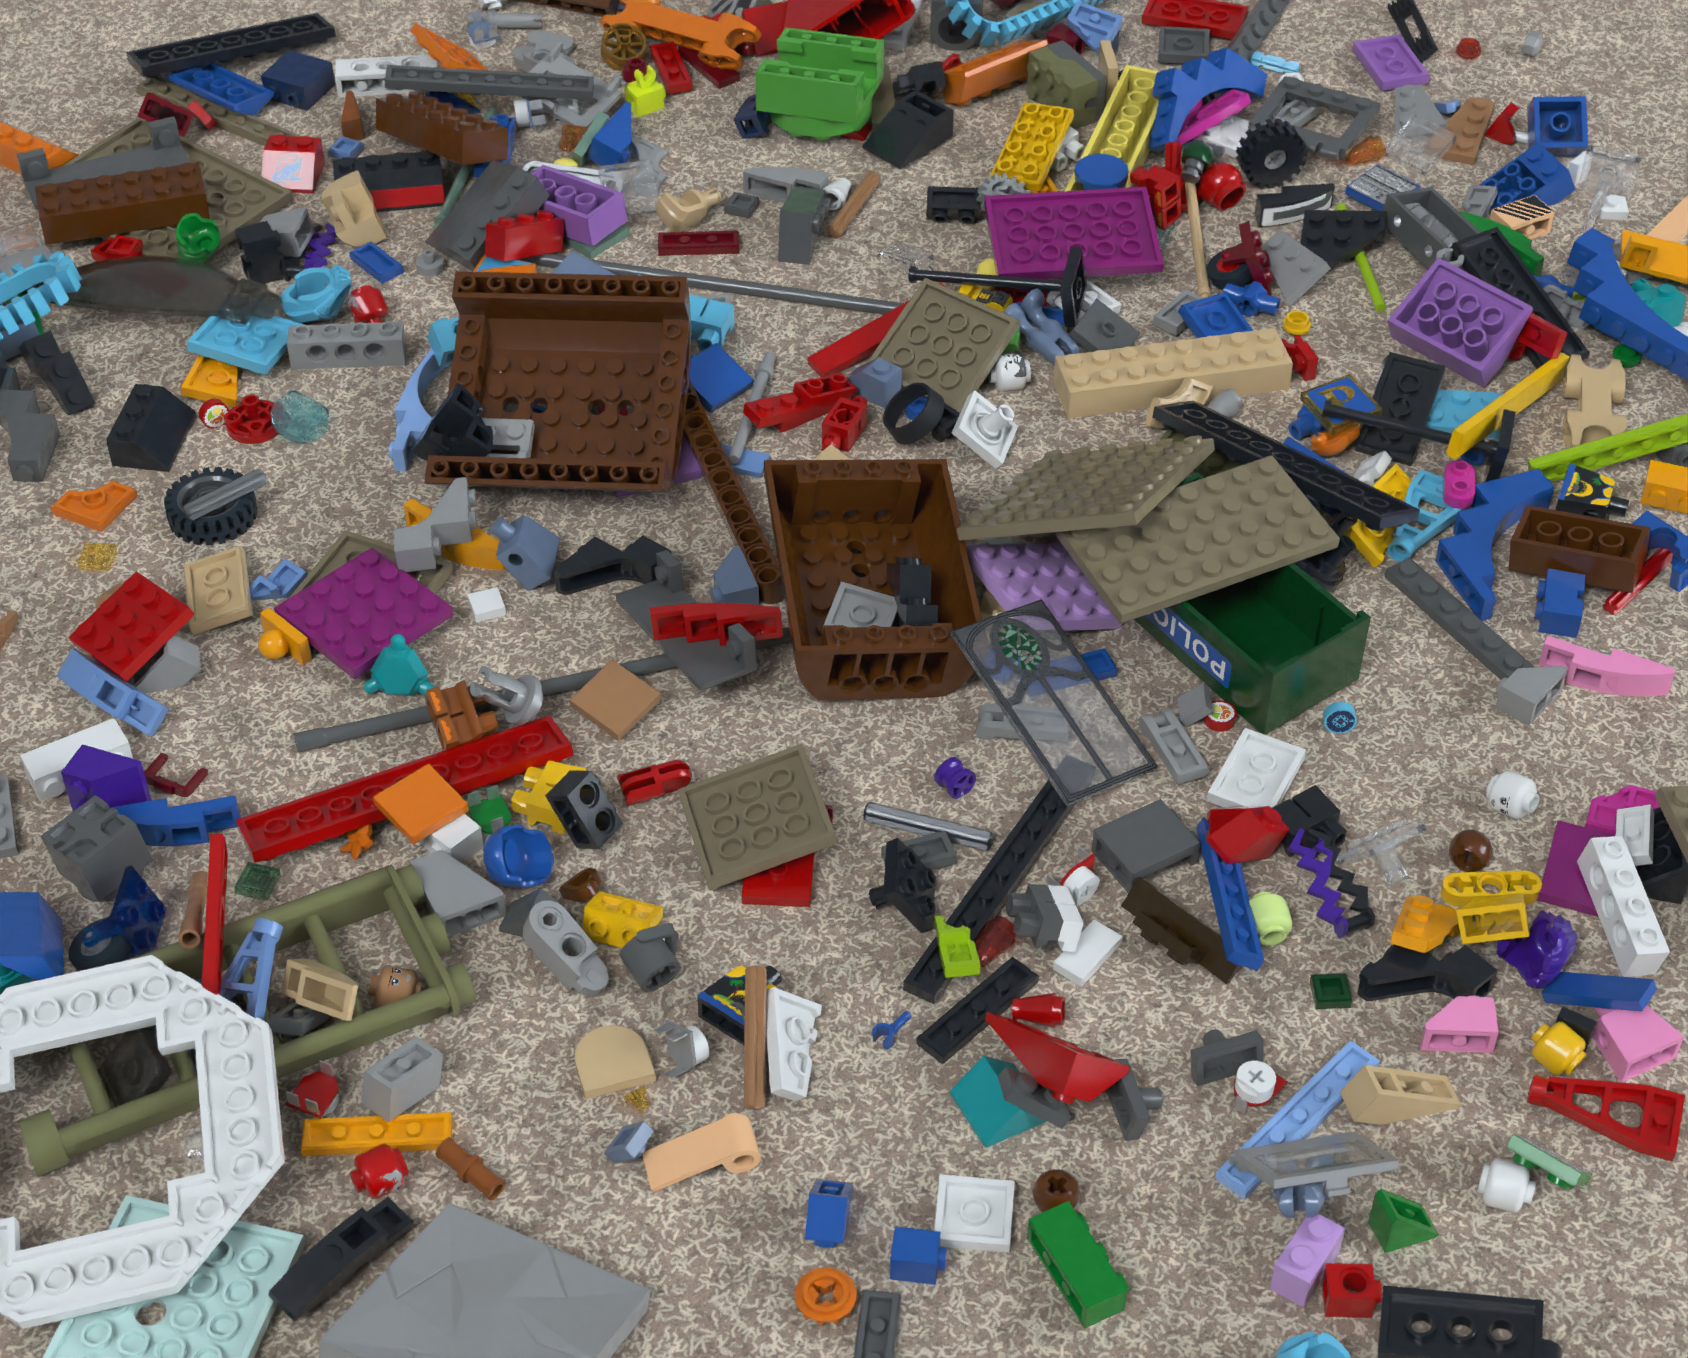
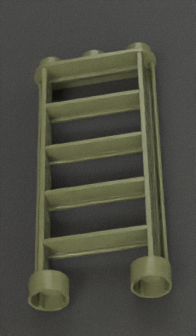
[14,864,476,1177]

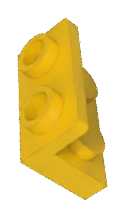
[582,891,664,948]

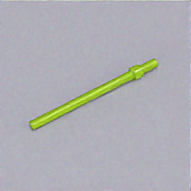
[1336,203,1387,312]

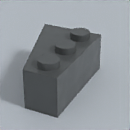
[778,186,830,265]

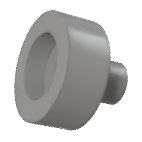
[416,249,444,277]

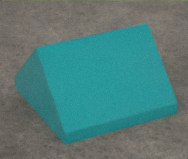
[950,1055,1047,1148]

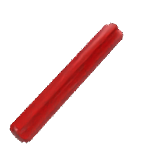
[1603,548,1673,615]

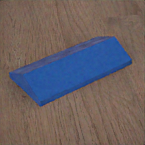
[167,63,274,116]
[0,892,64,980]

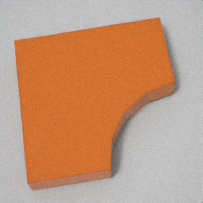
[51,480,138,532]

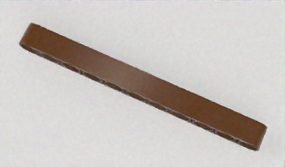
[683,380,784,605]

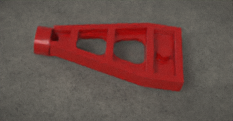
[1527,1074,1685,1162]

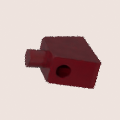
[137,92,194,137]

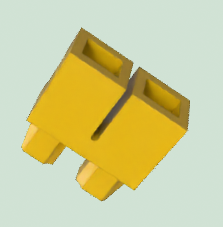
[511,760,586,835]

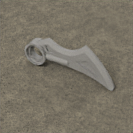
[630,136,669,198]

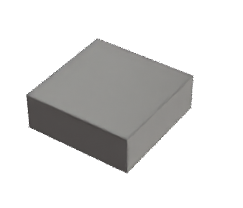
[1177,683,1213,726]

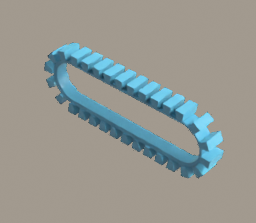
[945,0,1105,46]
[0,252,82,340]

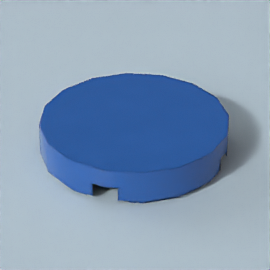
[1074,154,1128,190]

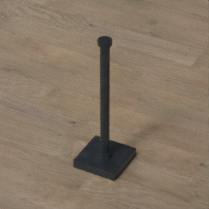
[908,247,1087,327]
[1321,400,1516,482]

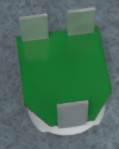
[467,785,512,842]

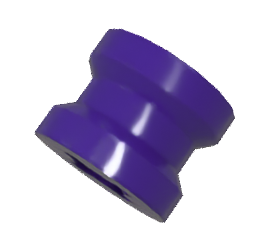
[934,757,976,799]

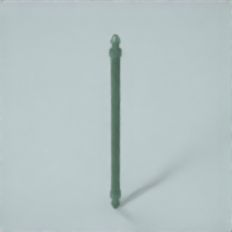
[433,106,498,231]

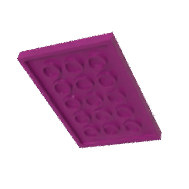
[984,187,1164,279]

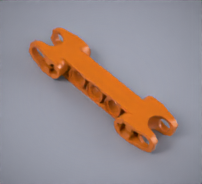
[599,0,761,70]

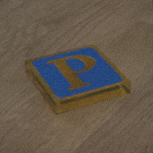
[1300,374,1383,435]

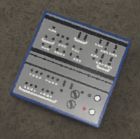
[1345,164,1421,211]

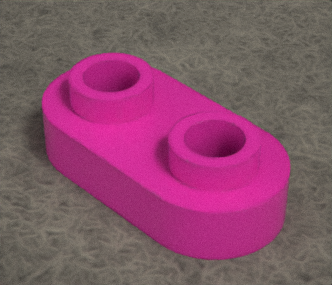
[1443,460,1475,509]

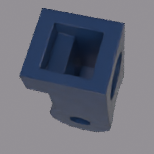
[733,94,770,139]

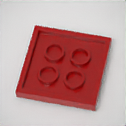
[68,571,195,682]

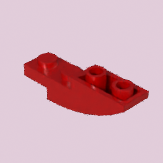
[743,373,857,432]

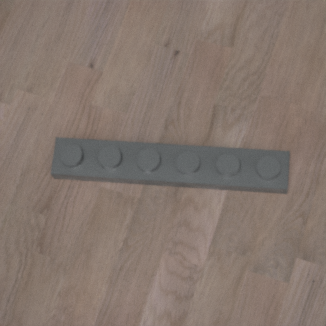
[1385,558,1534,680]

